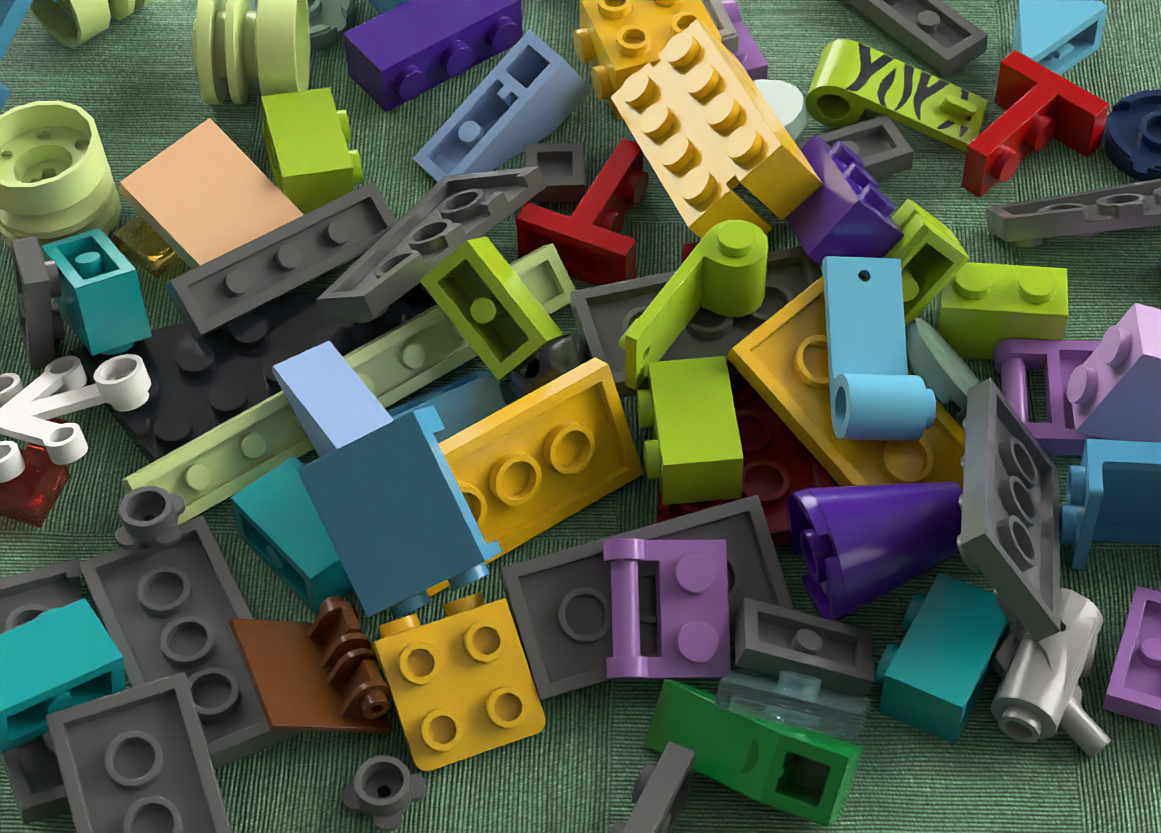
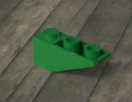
[644,678,864,827]

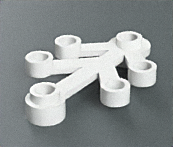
[0,354,151,483]

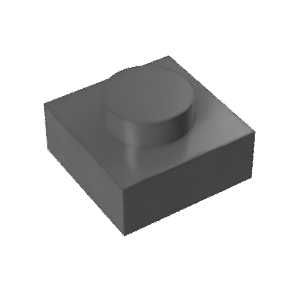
[525,142,585,203]

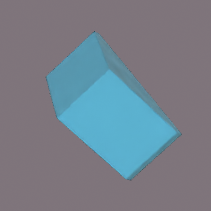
[1012,0,1108,75]

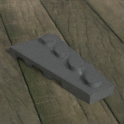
[316,166,547,323]
[986,179,1161,248]
[0,558,82,825]

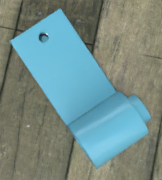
[822,256,936,441]

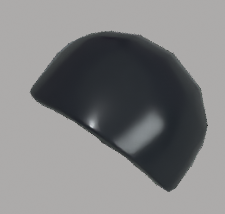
[500,331,589,405]

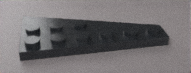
[70,282,438,464]

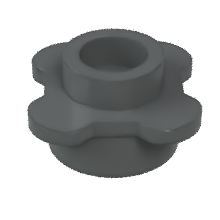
[115,486,185,549]
[342,755,427,832]

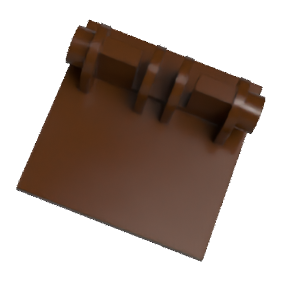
[229,596,393,733]

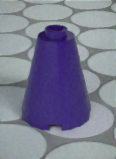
[786,481,963,620]

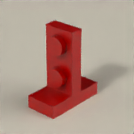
[961,50,1109,198]
[516,138,649,286]

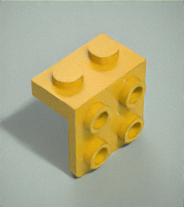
[573,0,721,120]
[371,592,546,771]

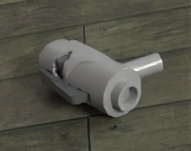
[990,587,1112,759]

